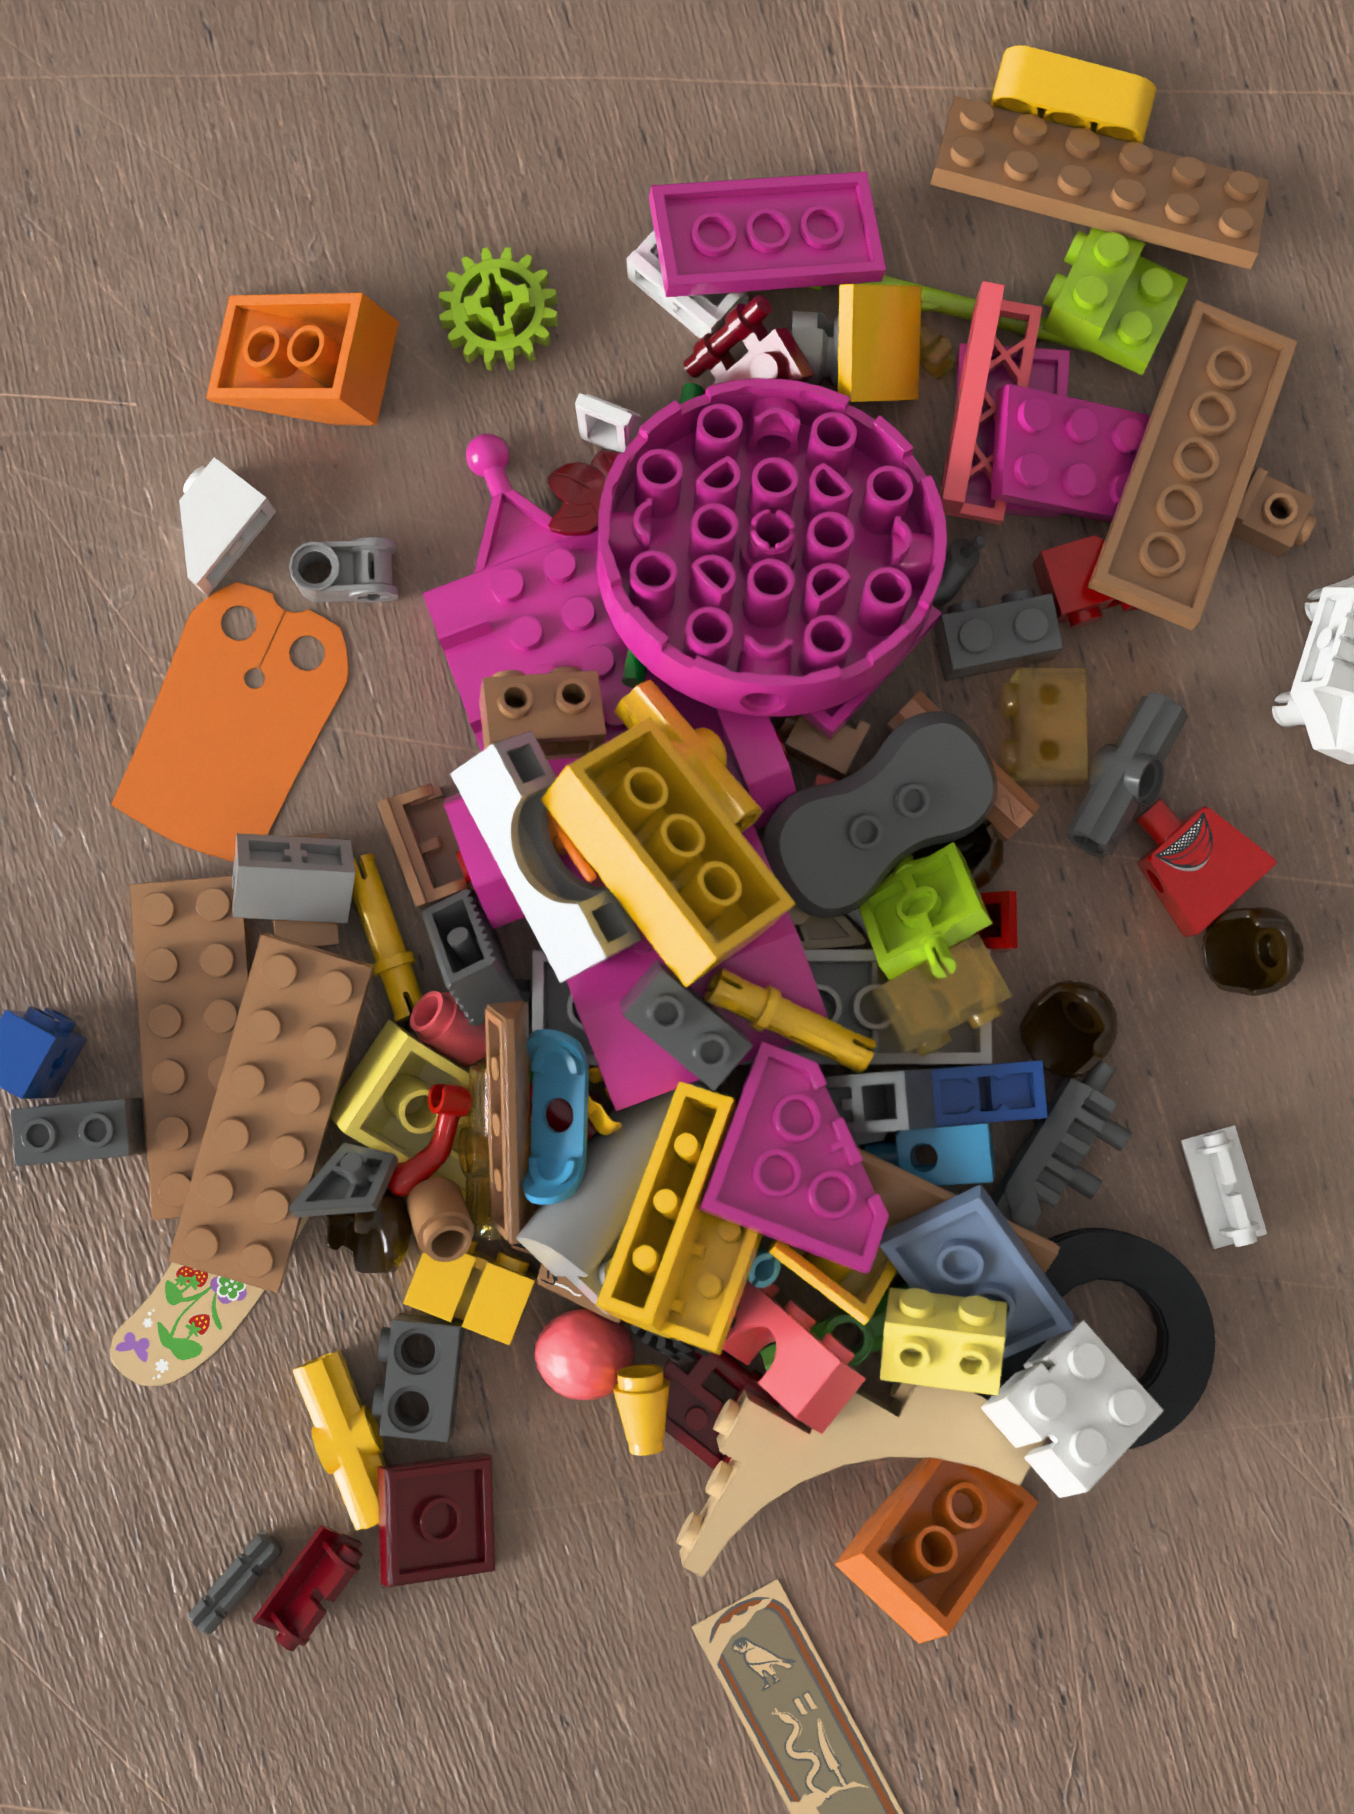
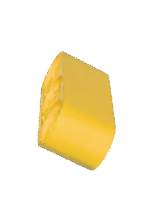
[991,45,1157,144]

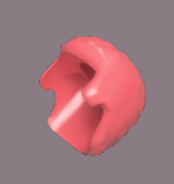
[534,1309,635,1400]

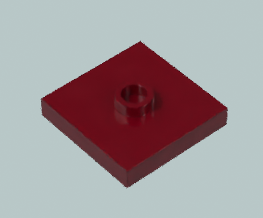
[377,1453,495,1588]

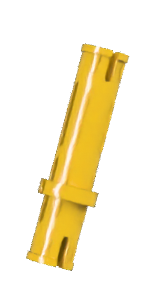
[352,853,423,1023]
[704,967,876,1074]

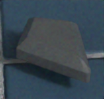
[289,1143,398,1217]

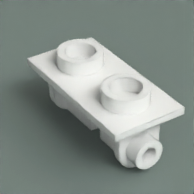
[1180,1125,1267,1249]

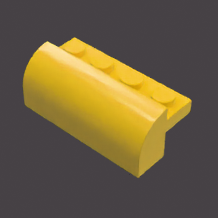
[596,1081,763,1355]

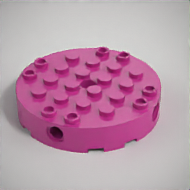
[597,378,947,717]

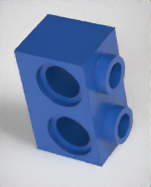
[922,1060,1048,1127]

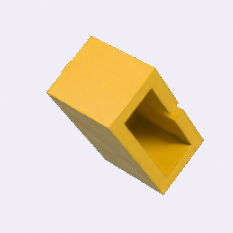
[403,1239,538,1346]

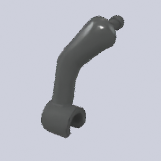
[932,535,986,608]

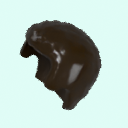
[1202,907,1304,996]
[1019,980,1118,1078]
[325,1188,412,1273]

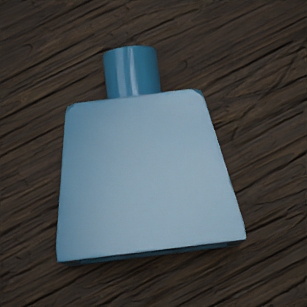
[865,1122,996,1186]

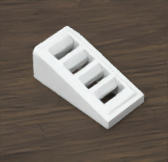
[575,393,644,453]

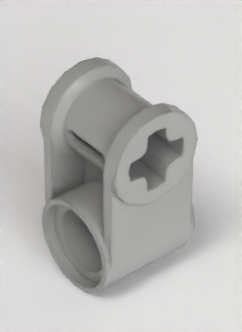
[289,537,399,603]

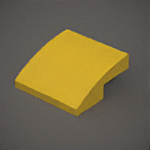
[838,284,922,402]

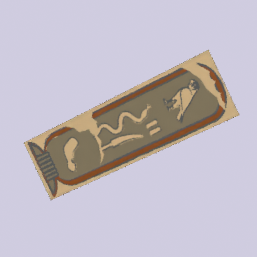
[691,1578,904,1814]

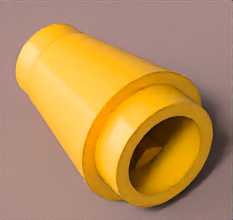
[613,1364,670,1456]

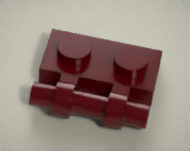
[683,295,815,395]
[663,1350,780,1469]

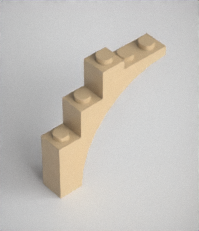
[676,1382,1048,1578]

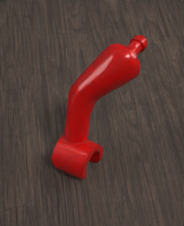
[388,1084,472,1196]

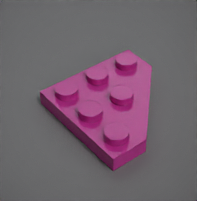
[699,1041,889,1274]

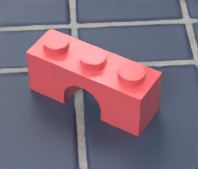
[722,1280,866,1434]

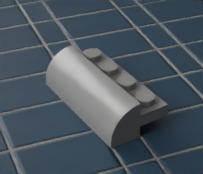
[516,1081,708,1315]

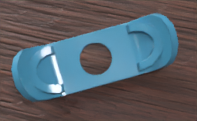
[522,1029,589,1205]

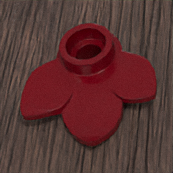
[547,450,623,536]

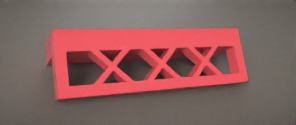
[939,281,1043,525]

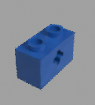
[0,1006,87,1099]

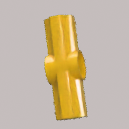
[614,680,763,834]
[292,1349,386,1531]

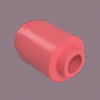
[410,991,486,1066]

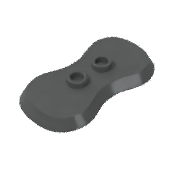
[763,711,998,918]

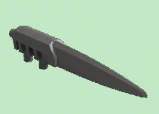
[991,1060,1132,1231]

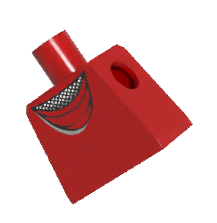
[1135,798,1277,937]

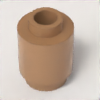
[406,1177,474,1262]

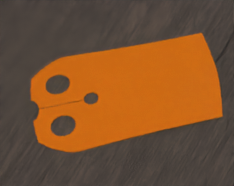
[111,582,349,862]

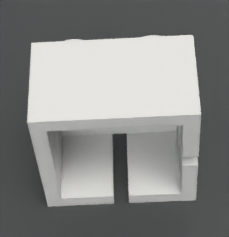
[981,1320,1164,1498]

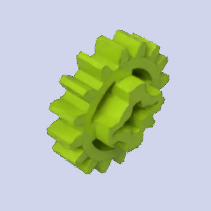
[439,247,558,371]

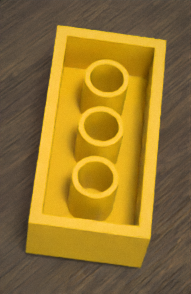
[540,717,796,988]

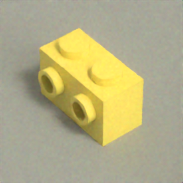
[880,1288,1007,1395]

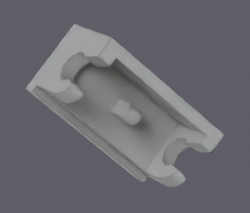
[232,833,355,923]

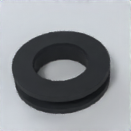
[1000,1228,1215,1450]

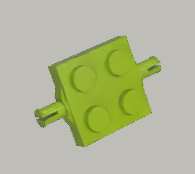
[859,842,992,981]

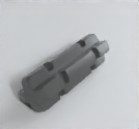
[188,1531,283,1634]

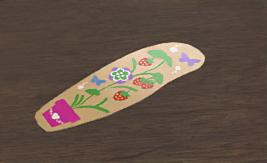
[110,1164,322,1386]

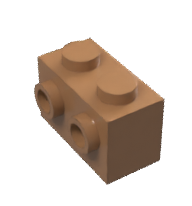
[479,666,606,760]

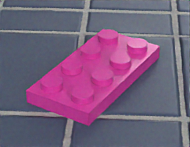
[649,171,886,297]

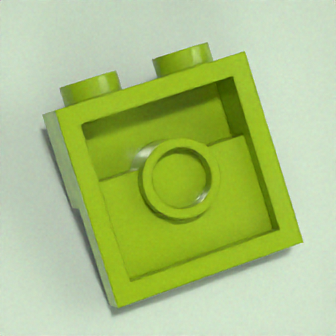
[1042,228,1189,376]

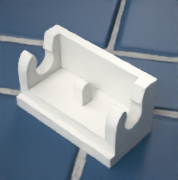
[627,230,749,339]

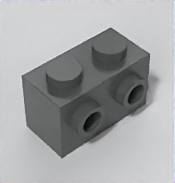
[934,589,1064,681]

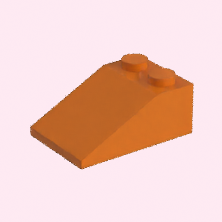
[206,293,399,425]
[835,1458,1039,1644]

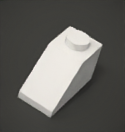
[179,457,276,596]

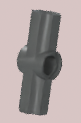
[1065,692,1188,859]

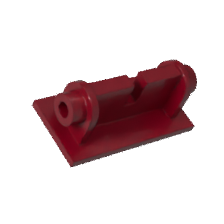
[252,1525,363,1652]

